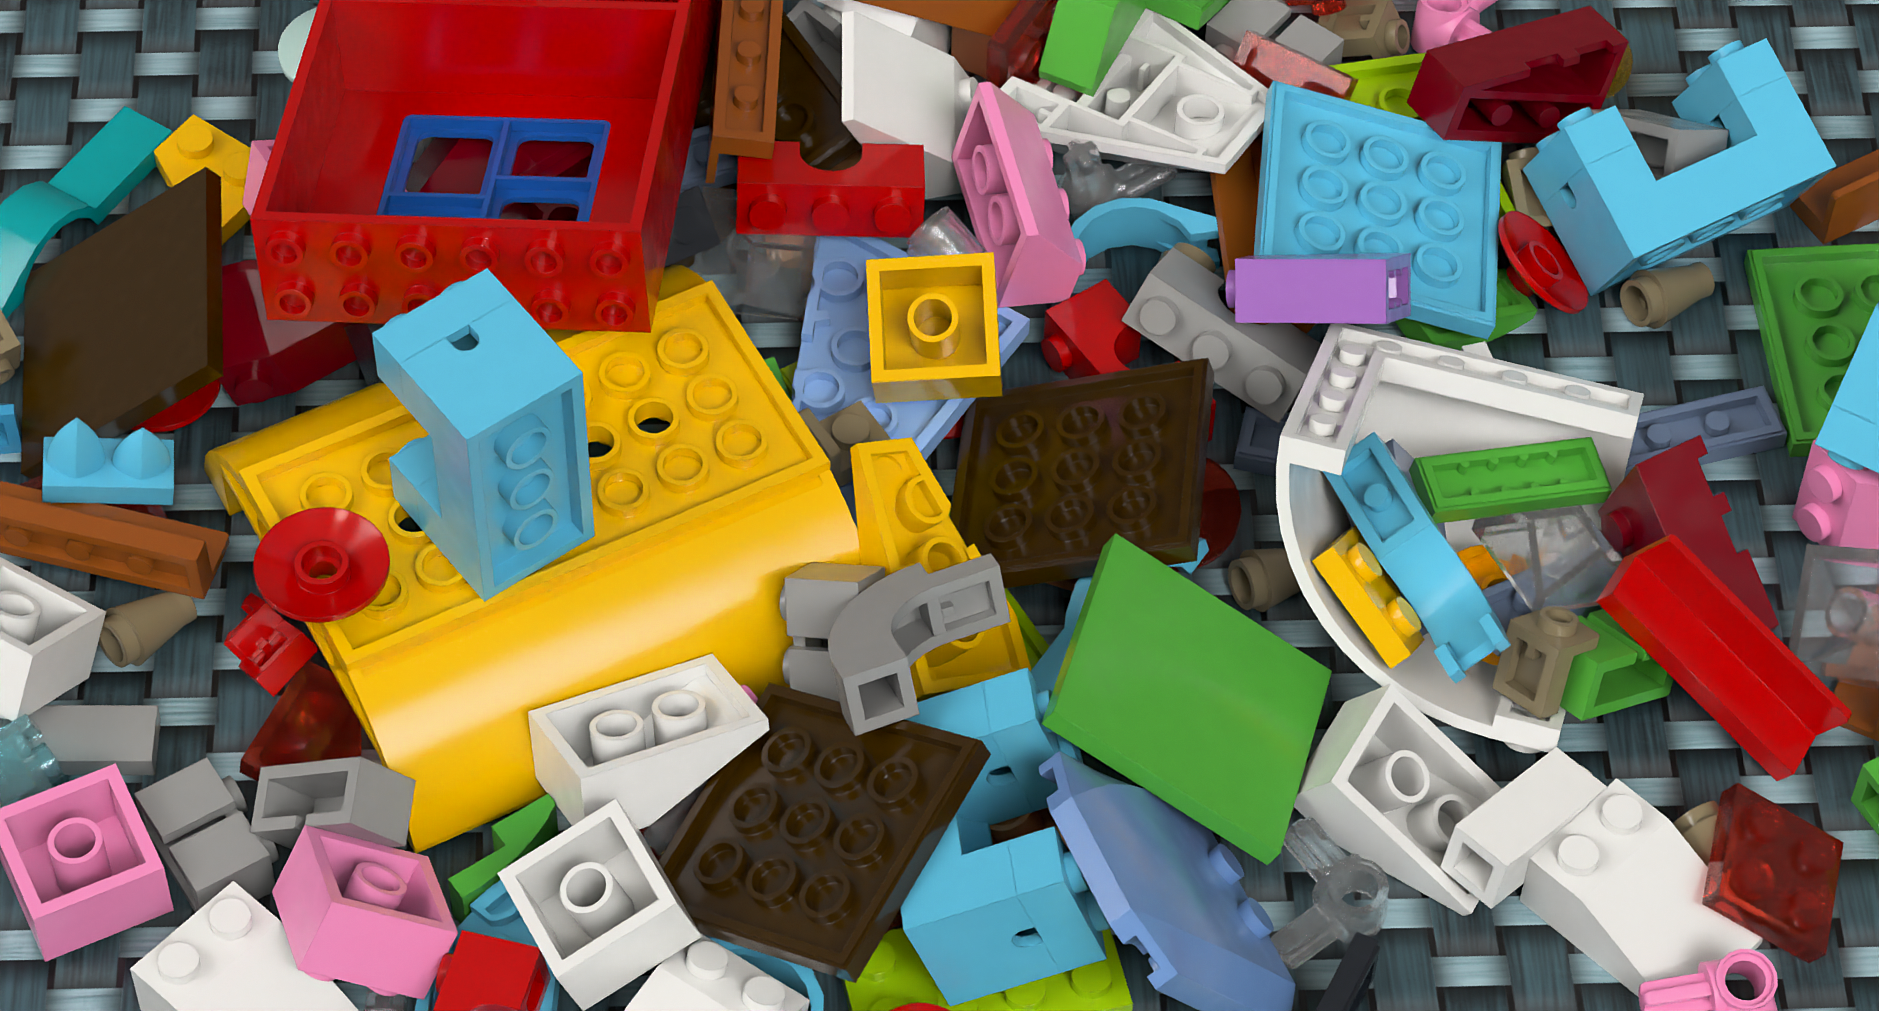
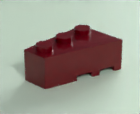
[1406,5,1629,143]
[1597,435,1779,632]

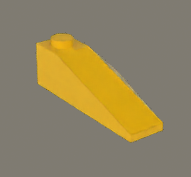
[850,437,1031,702]

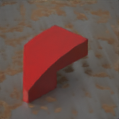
[223,592,319,697]

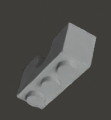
[1121,247,1321,424]

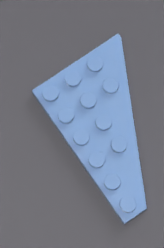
[791,236,1030,528]

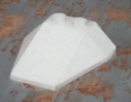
[1000,8,1268,174]

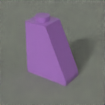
[1226,253,1411,324]

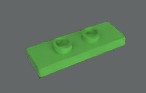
[1409,437,1612,524]

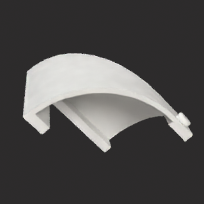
[1276,323,1644,753]

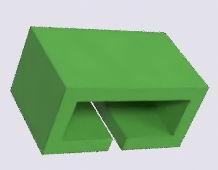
[1560,609,1674,721]

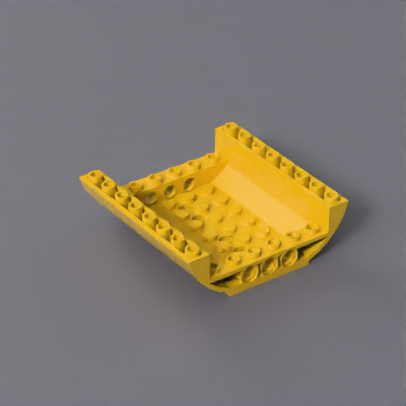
[204,265,861,854]

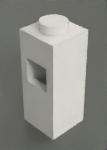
[1440,747,1607,909]

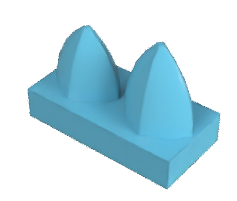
[42,417,174,505]

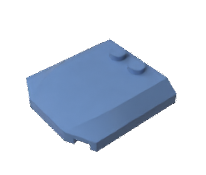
[1038,751,1296,1011]

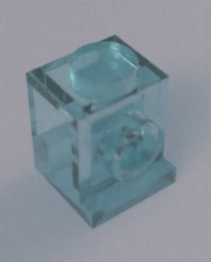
[0,714,65,808]

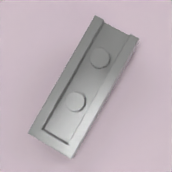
[0,705,161,775]

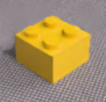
[866,252,1002,403]

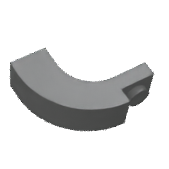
[828,553,1011,736]

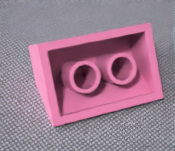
[951,82,1086,308]

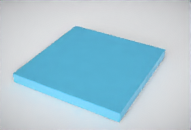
[1253,80,1502,340]

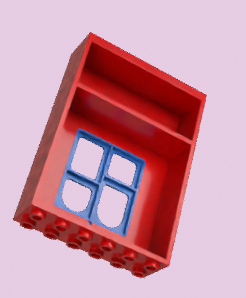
[250,0,718,333]

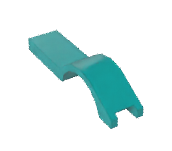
[0,106,173,319]

